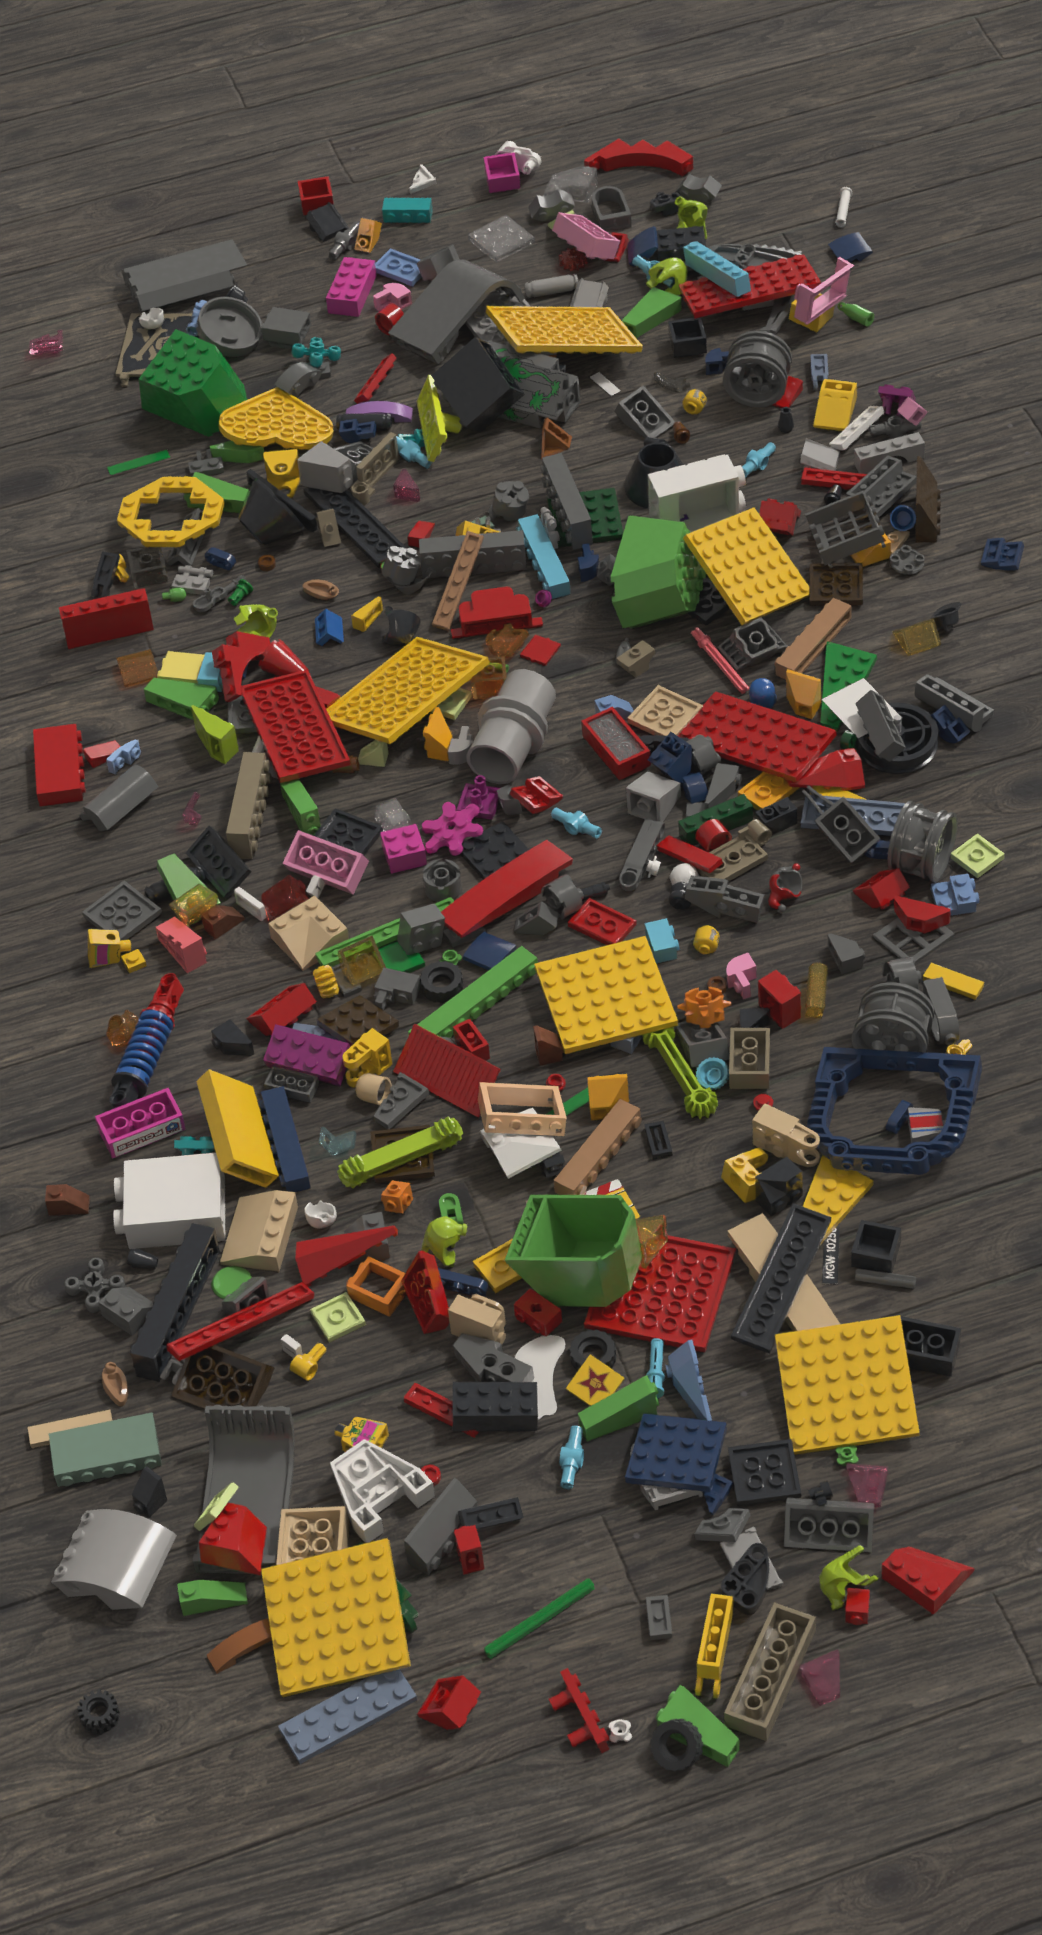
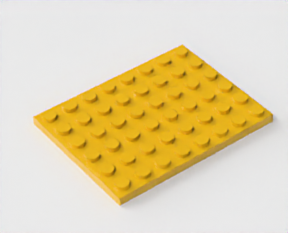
[486,306,643,354]
[326,637,490,744]

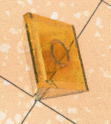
[893,618,941,656]
[169,884,218,927]
[338,935,386,986]
[636,1215,668,1269]

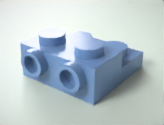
[931,874,979,915]

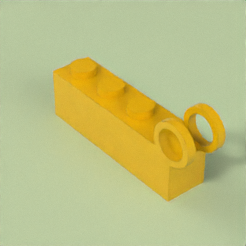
[695,1594,733,1698]

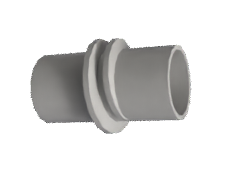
[466,669,556,784]

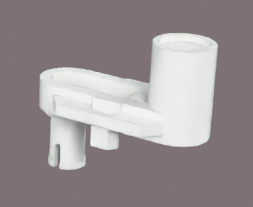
[495,141,541,174]

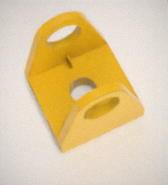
[263,449,300,498]

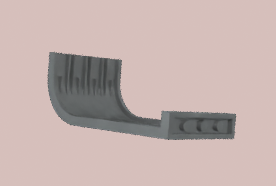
[388,259,525,364]
[193,1405,295,1574]

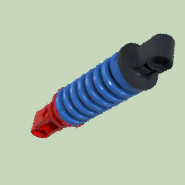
[109,973,184,1109]

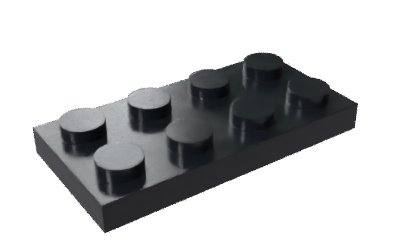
[186,825,252,899]

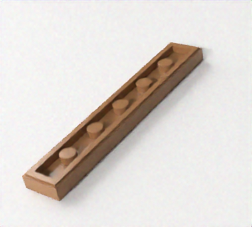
[432,531,484,631]

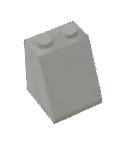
[297,442,353,493]
[626,771,681,822]

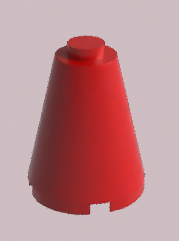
[259,639,309,676]

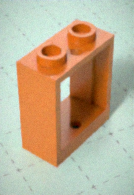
[346,1256,406,1317]

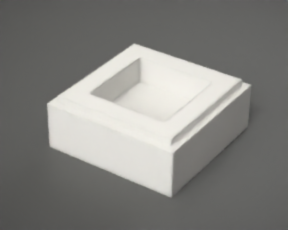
[306,875,325,898]
[281,1334,303,1358]

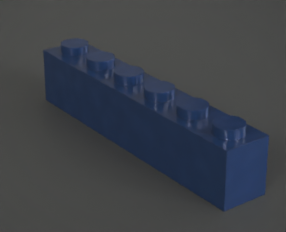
[259,1086,311,1192]

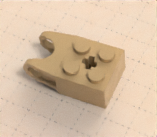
[752,1103,820,1167]

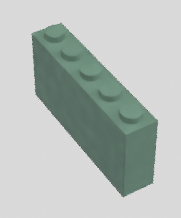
[49,1412,162,1487]

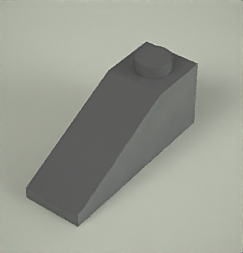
[705,763,742,810]

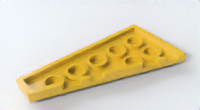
[803,1155,873,1245]

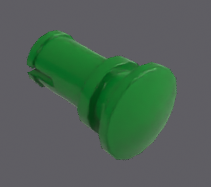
[227,579,253,606]

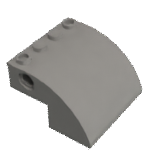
[51,1509,177,1610]

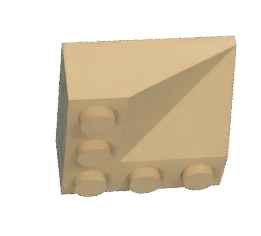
[268,896,349,971]

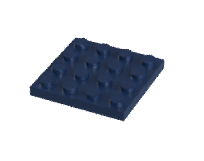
[625,1414,727,1492]

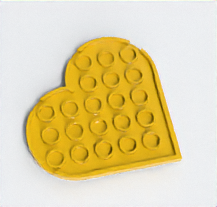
[219,387,333,450]

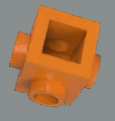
[381,1180,413,1214]

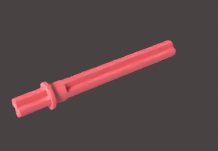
[691,627,749,694]

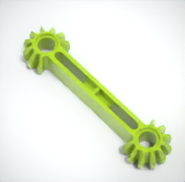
[642,1027,718,1119]
[337,1117,463,1188]

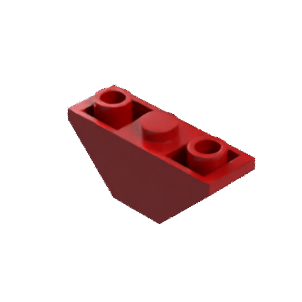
[894,896,951,933]

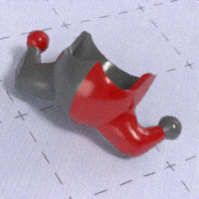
[768,863,802,912]

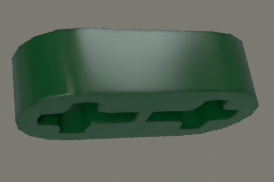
[840,730,858,752]

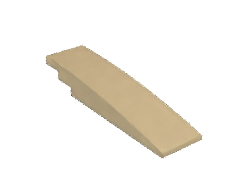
[727,1213,840,1332]

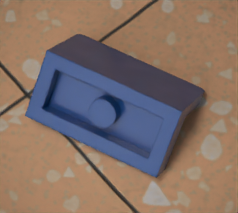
[315,609,344,646]

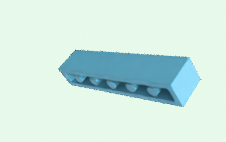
[683,242,751,297]
[516,514,570,599]

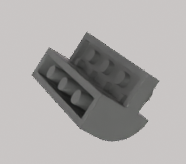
[846,456,917,520]
[914,674,994,732]
[79,765,159,831]

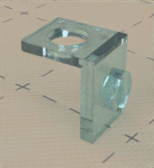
[319,1127,357,1156]

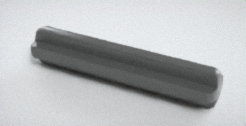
[855,1269,916,1289]

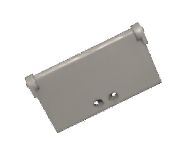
[720,1527,784,1590]

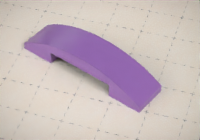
[346,401,413,422]

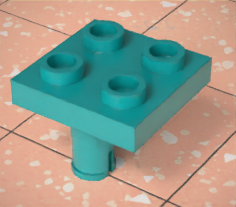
[174,1136,215,1156]

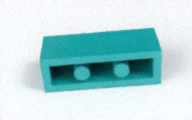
[382,198,433,223]

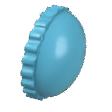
[696,1057,729,1090]

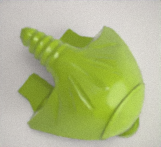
[675,196,707,239]
[646,258,688,296]
[233,604,278,638]
[421,1216,467,1267]
[819,1545,879,1611]

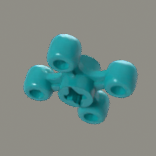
[292,337,341,367]

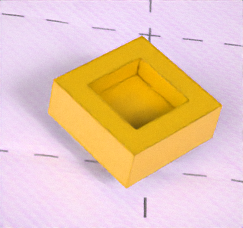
[121,949,147,974]

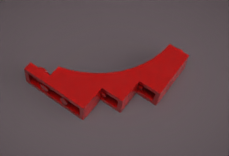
[584,139,694,176]

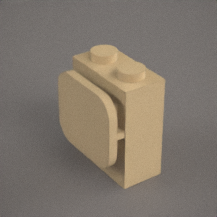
[448,1294,506,1344]

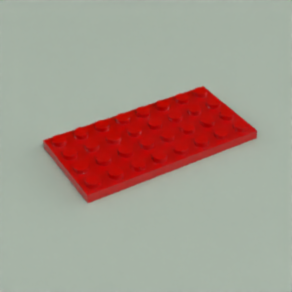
[679,255,821,319]
[241,670,350,783]
[678,691,837,783]

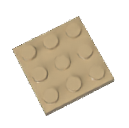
[627,685,703,736]

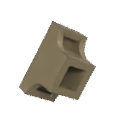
[316,509,341,547]
[616,640,655,678]

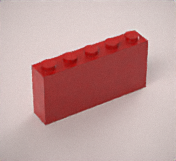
[59,588,154,649]
[33,724,86,807]

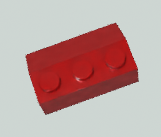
[246,983,317,1036]

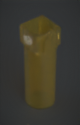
[805,963,828,1019]

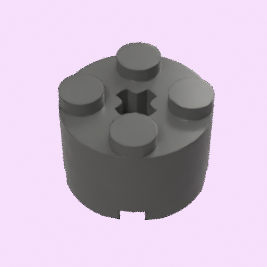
[492,481,529,521]
[382,546,421,585]
[687,734,721,775]
[423,859,462,902]
[541,874,584,920]
[882,956,922,990]

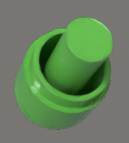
[162,588,186,602]

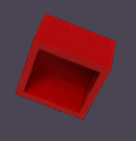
[297,176,334,216]

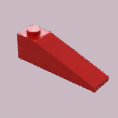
[785,748,865,791]

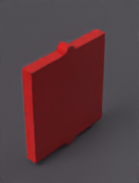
[520,635,561,666]

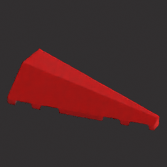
[295,1225,398,1287]

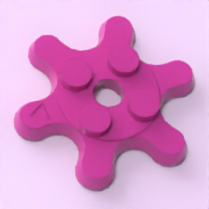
[422,802,483,856]

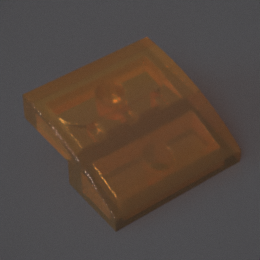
[116,649,158,688]

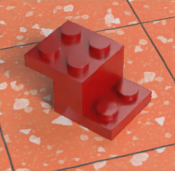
[759,499,801,536]

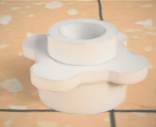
[646,856,661,878]
[609,1720,632,1742]

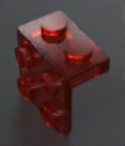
[261,875,308,922]

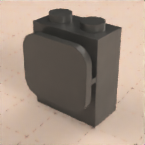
[261,307,311,349]

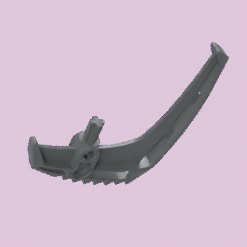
[709,244,802,335]

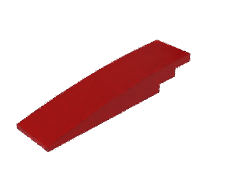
[441,840,573,938]

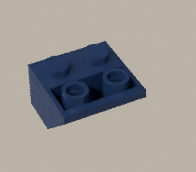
[648,732,692,783]

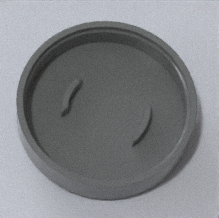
[196,297,262,357]

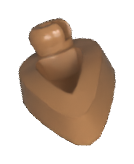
[303,579,339,600]
[102,1362,128,1407]

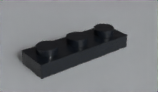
[458,1497,524,1529]

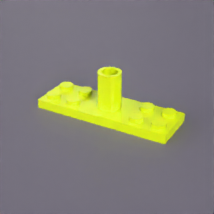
[417,375,462,462]

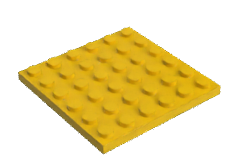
[682,508,810,625]
[534,936,678,1054]
[775,1315,920,1455]
[261,1538,411,1697]

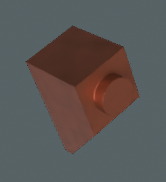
[201,905,245,940]
[533,1026,564,1066]
[45,1184,90,1216]

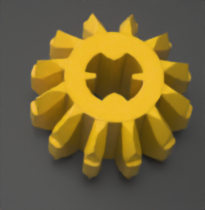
[313,965,339,999]

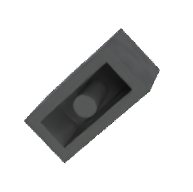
[374,968,421,1010]

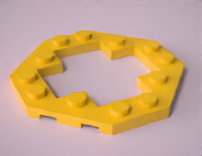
[117,476,224,547]

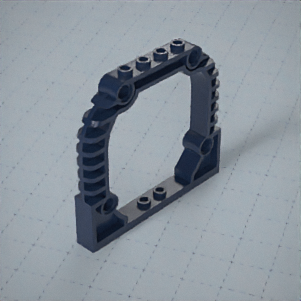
[807,1047,982,1175]

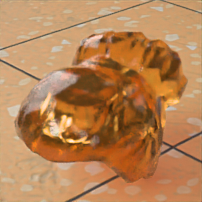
[106,1010,139,1047]

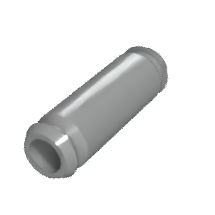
[525,274,578,298]

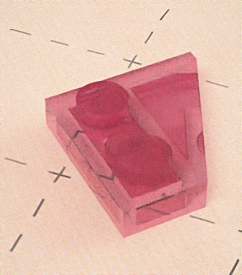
[29,330,63,355]
[846,1463,888,1508]
[799,1649,840,1706]

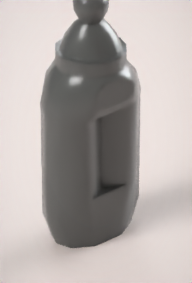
[615,638,631,666]

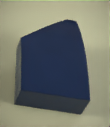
[704,1474,734,1515]

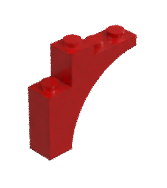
[212,631,270,702]

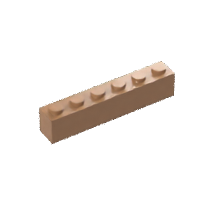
[774,598,851,679]
[554,1099,642,1195]

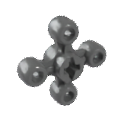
[64,1257,126,1313]

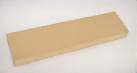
[28,1410,112,1448]

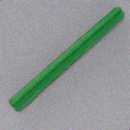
[484,1578,594,1658]

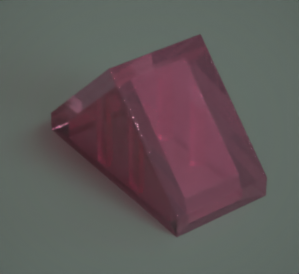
[393,468,420,502]

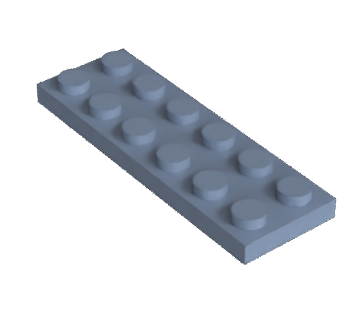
[801,794,905,836]
[278,1669,417,1764]

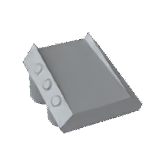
[570,278,609,307]
[800,438,840,471]

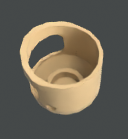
[356,1073,392,1105]

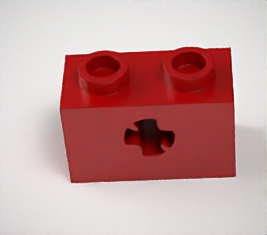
[453,1019,490,1061]
[514,1288,562,1337]
[454,1525,485,1574]

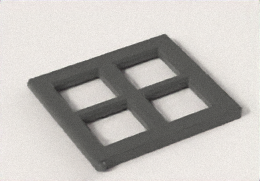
[873,917,955,964]

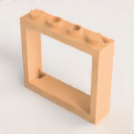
[478,1082,567,1136]

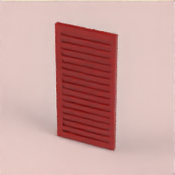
[393,1024,501,1117]

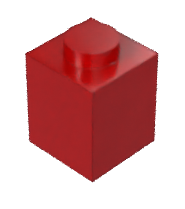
[846,1588,870,1625]

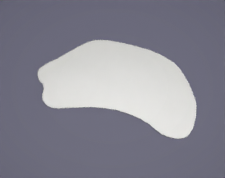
[510,1335,565,1419]

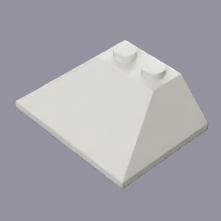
[480,1108,561,1179]

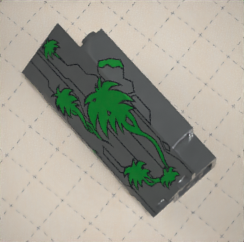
[462,341,581,428]

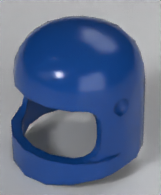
[890,505,916,531]
[749,678,777,709]

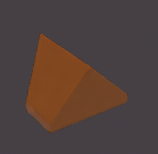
[541,418,572,460]

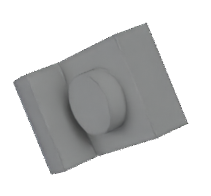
[448,726,473,765]

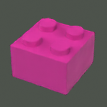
[483,152,520,193]
[380,824,427,874]

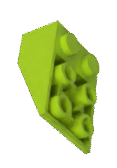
[191,705,239,764]

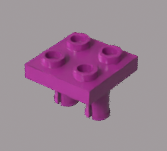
[878,384,916,418]
[457,775,500,820]

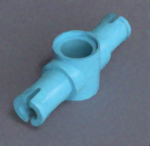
[632,255,675,288]
[396,436,432,469]
[742,442,776,478]
[551,807,602,839]
[560,1426,584,1489]

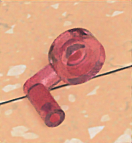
[182,792,202,826]

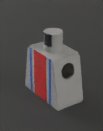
[908,1107,946,1143]

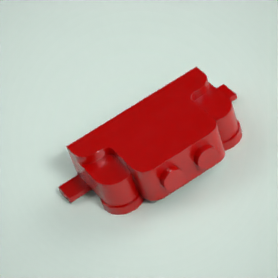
[451,587,543,639]

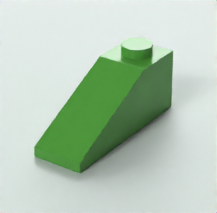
[210,441,264,463]
[177,1580,248,1616]

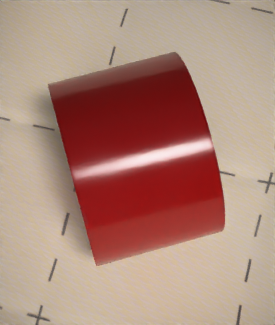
[375,303,404,335]
[696,819,732,852]

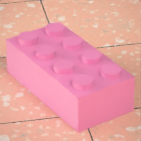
[552,213,620,260]
[282,830,369,895]

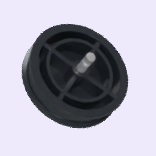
[857,703,938,774]

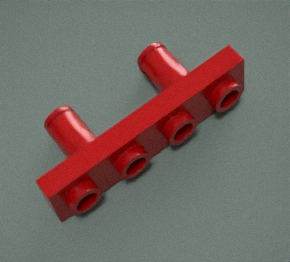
[549,1668,610,1753]

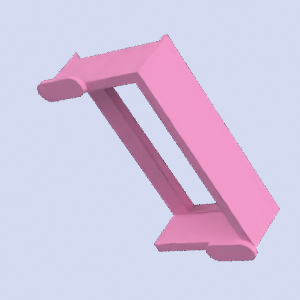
[794,257,854,324]

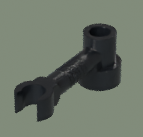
[808,1480,833,1507]

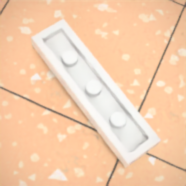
[829,406,884,451]

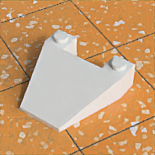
[330,1439,435,1543]

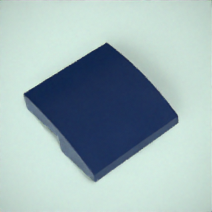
[627,226,658,267]
[828,232,873,263]
[981,537,1024,570]
[463,932,516,970]

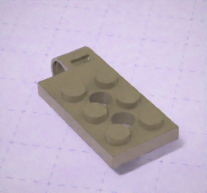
[351,432,399,506]
[695,819,772,882]

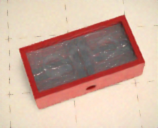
[581,706,651,780]

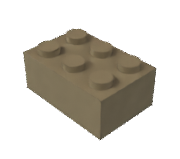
[729,1028,770,1089]

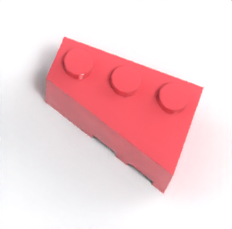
[156,917,207,974]

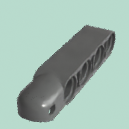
[619,818,665,892]

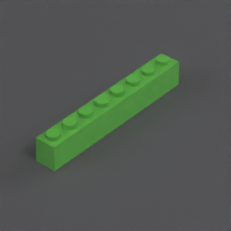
[408,946,538,1038]

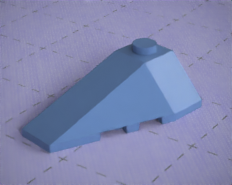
[665,1340,712,1421]

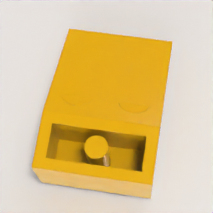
[813,379,857,431]

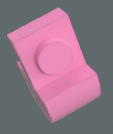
[373,283,412,311]
[898,397,927,426]
[726,953,757,999]

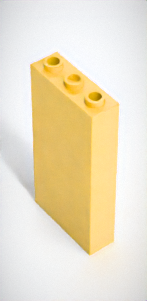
[197,1069,279,1188]

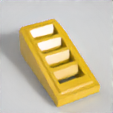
[351,597,383,632]

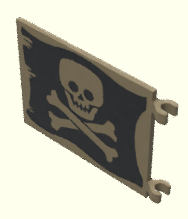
[116,313,200,387]

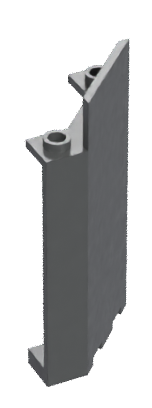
[121,239,247,313]

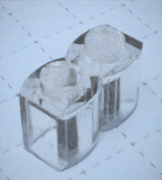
[374,798,411,831]

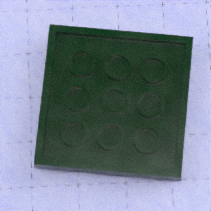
[547,488,623,547]

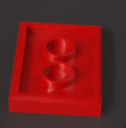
[568,898,637,945]

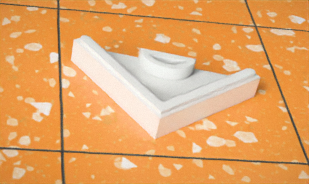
[409,165,436,194]

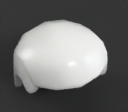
[139,308,164,329]
[670,863,699,885]
[304,1201,337,1229]

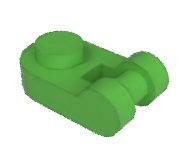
[439,1193,464,1225]

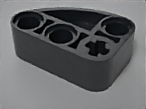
[721,1543,769,1615]

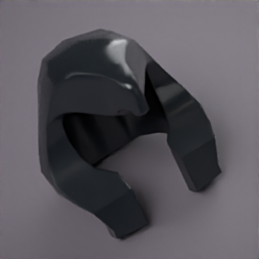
[382,606,421,647]

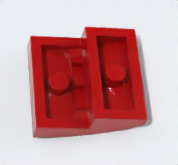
[510,776,563,814]

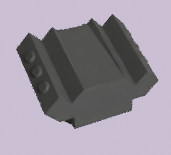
[718,617,788,671]

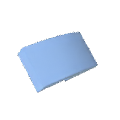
[106,739,141,774]

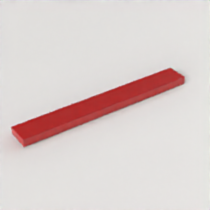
[167,1282,314,1361]

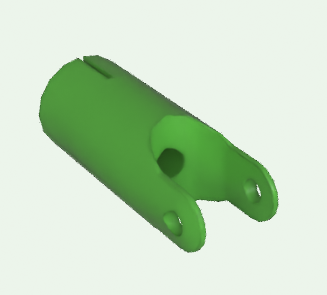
[838,302,875,326]

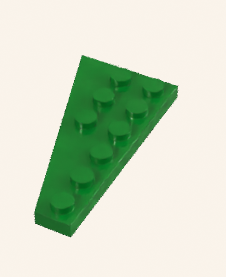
[820,641,877,732]

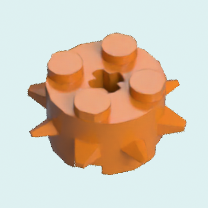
[677,987,731,1028]

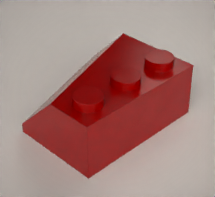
[401,1250,450,1334]
[199,1502,267,1576]
[882,1547,975,1615]

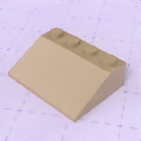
[220,1190,298,1272]
[276,1506,350,1565]

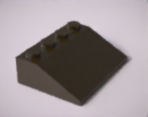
[916,456,941,542]
[171,1345,275,1409]

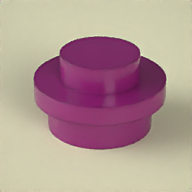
[535,590,552,607]

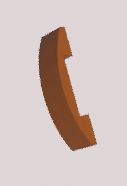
[207,1618,272,1674]

